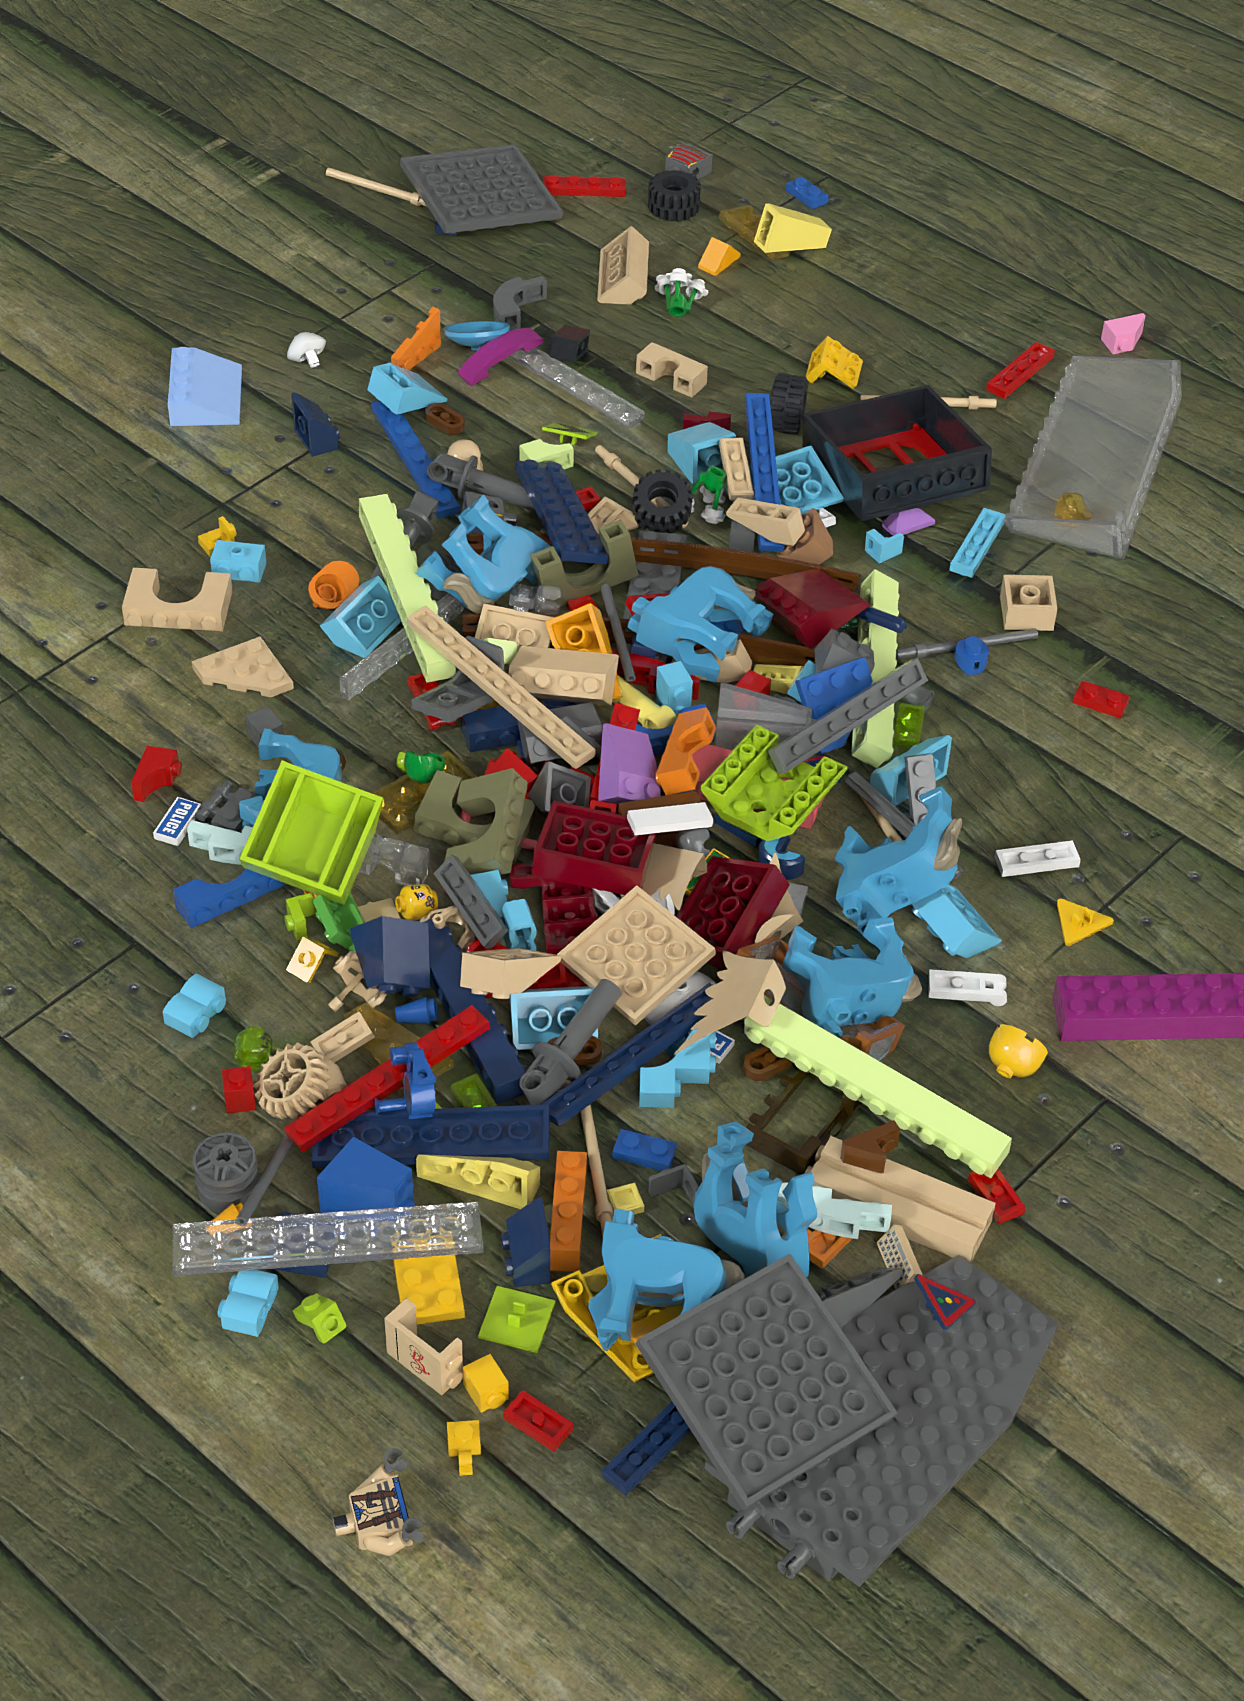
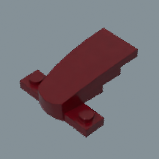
[509,863,598,955]

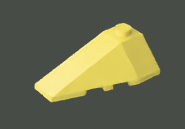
[416,1155,540,1209]

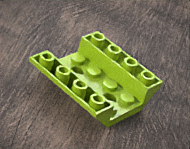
[701,725,847,841]

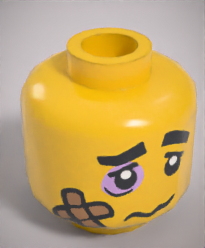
[395,884,438,921]

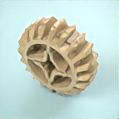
[253,1042,331,1121]

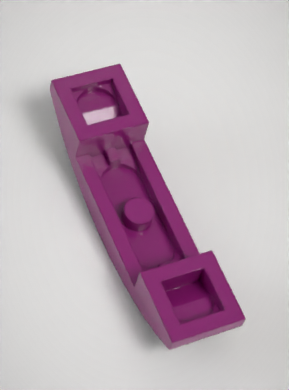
[458,328,544,387]

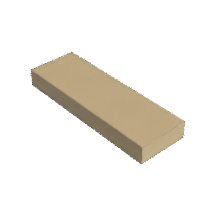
[719,438,754,500]

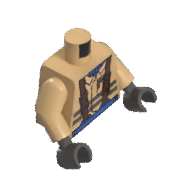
[332,1448,424,1556]

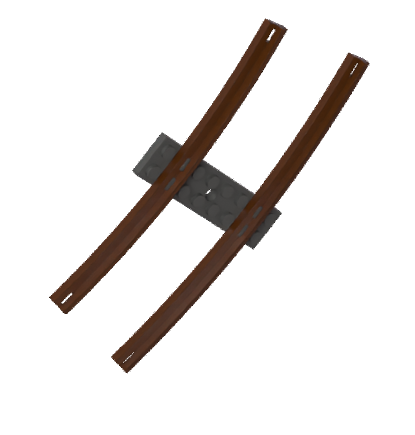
[462,530,861,667]

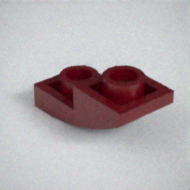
[683,411,731,431]

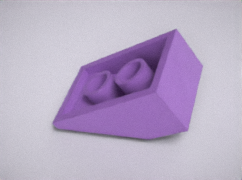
[598,723,661,806]

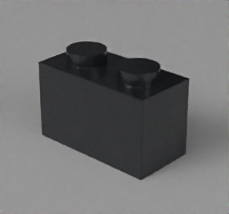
[548,325,590,363]

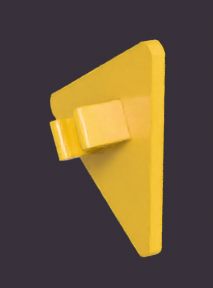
[1057,898,1114,946]

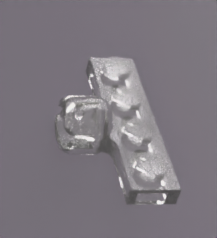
[509,584,562,615]

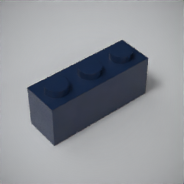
[462,706,521,753]

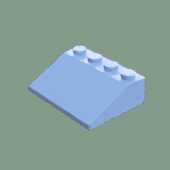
[168,347,242,426]

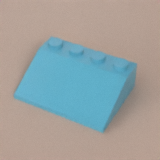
[724,446,844,514]

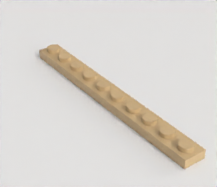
[407,606,595,769]

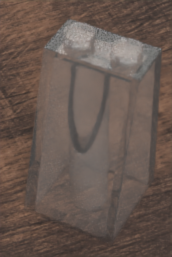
[715,683,817,751]

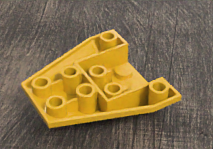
[551,1234,671,1382]

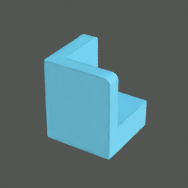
[865,529,904,564]

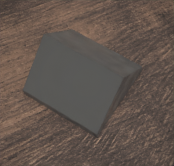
[528,761,591,814]

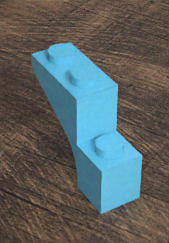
[639,1028,716,1108]

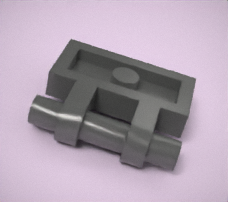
[196,780,261,832]

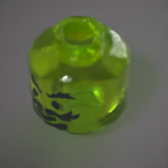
[234,1026,273,1071]

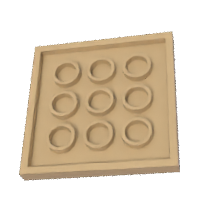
[557,886,716,1025]

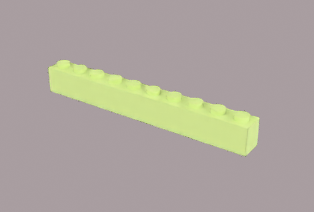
[359,494,456,682]
[852,569,899,768]
[744,995,1012,1178]

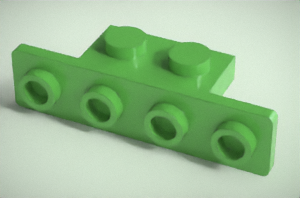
[312,892,365,952]

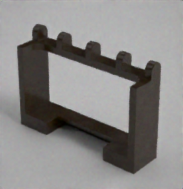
[746,1063,862,1175]

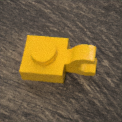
[447,1420,481,1476]

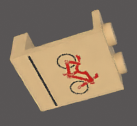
[384,1298,463,1396]

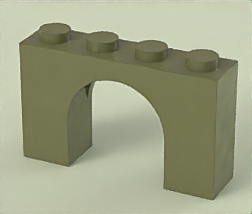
[530,519,638,611]
[444,768,528,875]
[413,770,537,864]

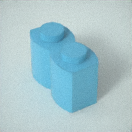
[502,899,537,951]
[163,973,226,1038]
[218,1266,279,1337]

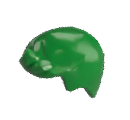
[404,751,446,784]

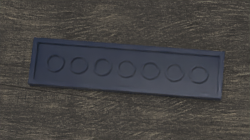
[515,459,609,564]
[311,1104,550,1168]

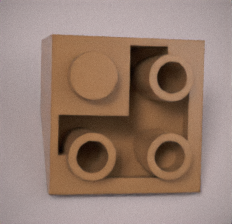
[777,508,833,565]

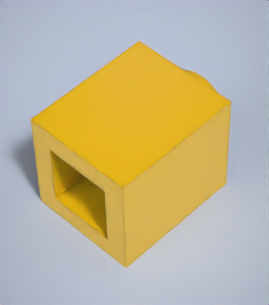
[462,1354,509,1412]

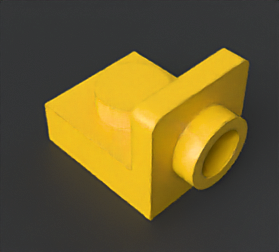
[198,516,237,557]

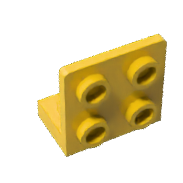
[806,336,863,389]

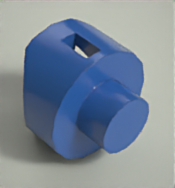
[954,636,989,675]

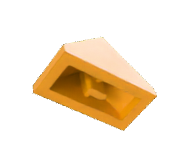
[698,237,741,276]

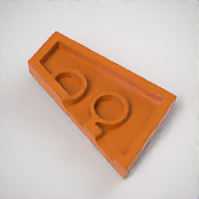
[391,307,441,371]

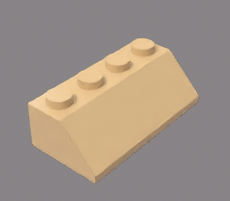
[597,226,649,304]
[508,646,619,706]

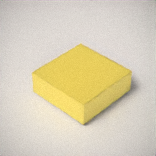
[607,1183,644,1215]

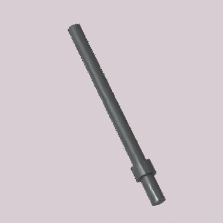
[896,629,1038,659]

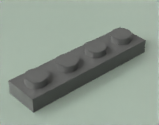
[434,855,509,949]

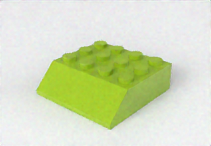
[239,761,384,905]

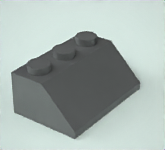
[517,702,603,766]

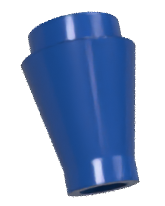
[395,996,438,1024]

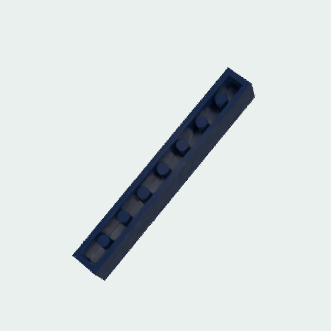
[424,919,528,1105]

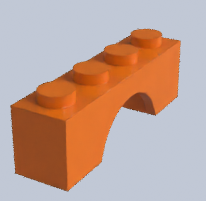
[656,707,716,796]
[550,1151,587,1272]

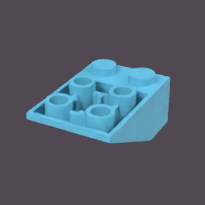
[367,363,447,415]

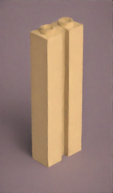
[805,1136,996,1263]

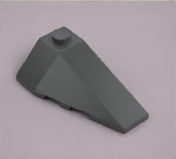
[817,1268,903,1329]

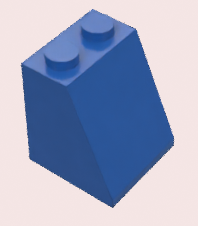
[317,1137,415,1225]

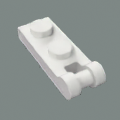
[928,969,1007,1006]

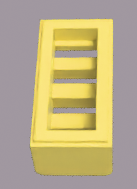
[753,664,803,695]

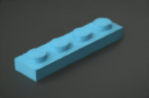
[949,508,1006,578]

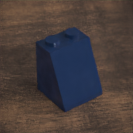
[350,916,430,997]

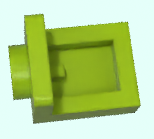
[284,893,315,941]
[293,1293,346,1343]

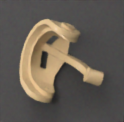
[419,906,475,953]
[328,951,387,1012]

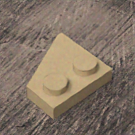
[588,496,641,535]

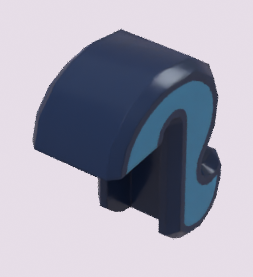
[758,836,805,880]

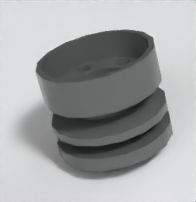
[193,1132,259,1213]

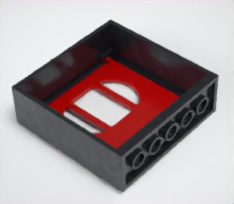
[802,385,992,521]

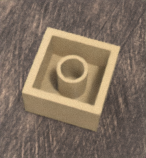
[1000,575,1057,631]

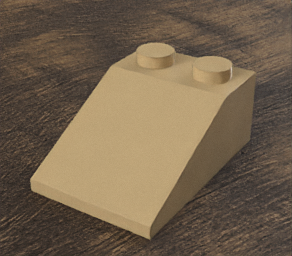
[460,948,561,999]

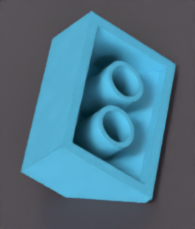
[320,576,401,658]
[870,735,952,807]
[911,884,1002,958]
[510,986,598,1050]

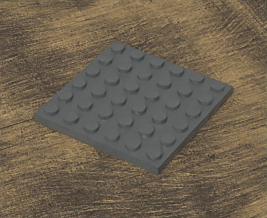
[400,144,563,234]
[635,1254,898,1510]

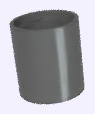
[900,686,934,712]

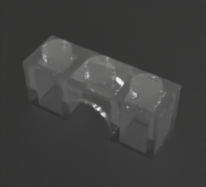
[359,834,430,885]

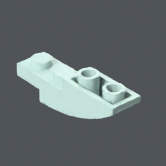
[187,820,253,865]
[777,1182,892,1239]

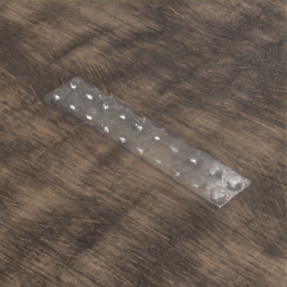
[173,1202,483,1276]

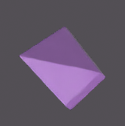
[882,508,935,536]

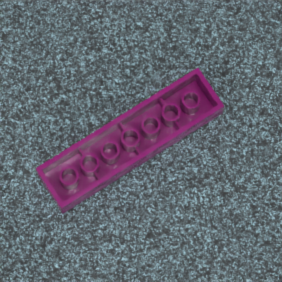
[1052,973,1244,1041]

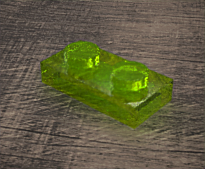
[893,703,925,748]
[451,1073,497,1108]

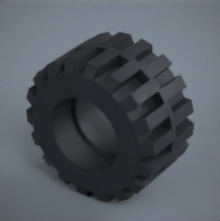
[648,170,701,221]
[770,373,808,434]
[632,469,693,534]

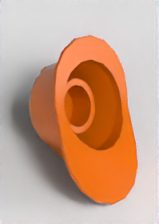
[308,560,360,610]

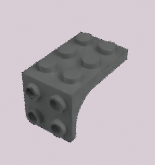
[411,636,505,722]

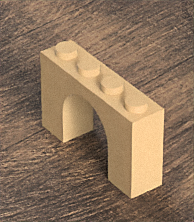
[122,568,232,631]

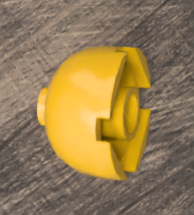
[989,1024,1048,1078]

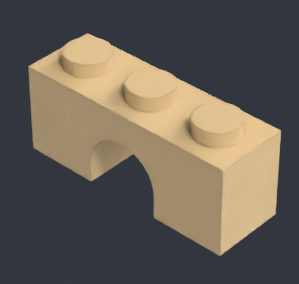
[636,342,708,398]

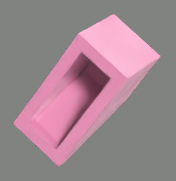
[1101,313,1145,354]

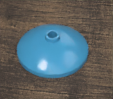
[443,321,510,351]

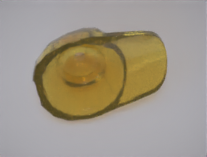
[1054,492,1093,527]

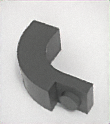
[493,276,547,331]

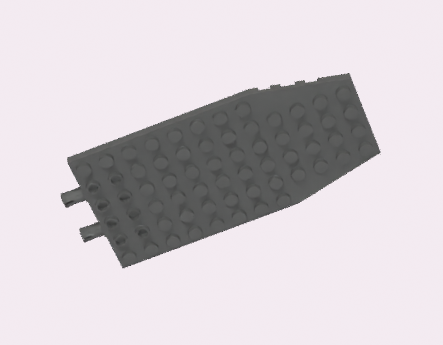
[704,1255,1059,1587]

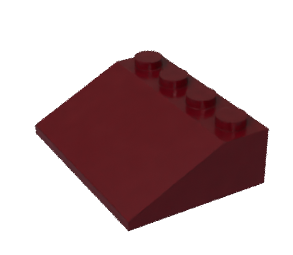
[754,568,869,649]
[532,801,657,896]
[677,856,790,970]

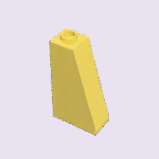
[754,203,832,253]

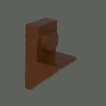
[840,1120,900,1174]

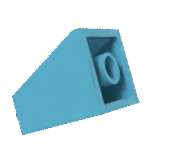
[667,422,736,484]

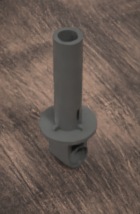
[427,453,537,513]
[369,491,440,586]
[520,979,622,1105]

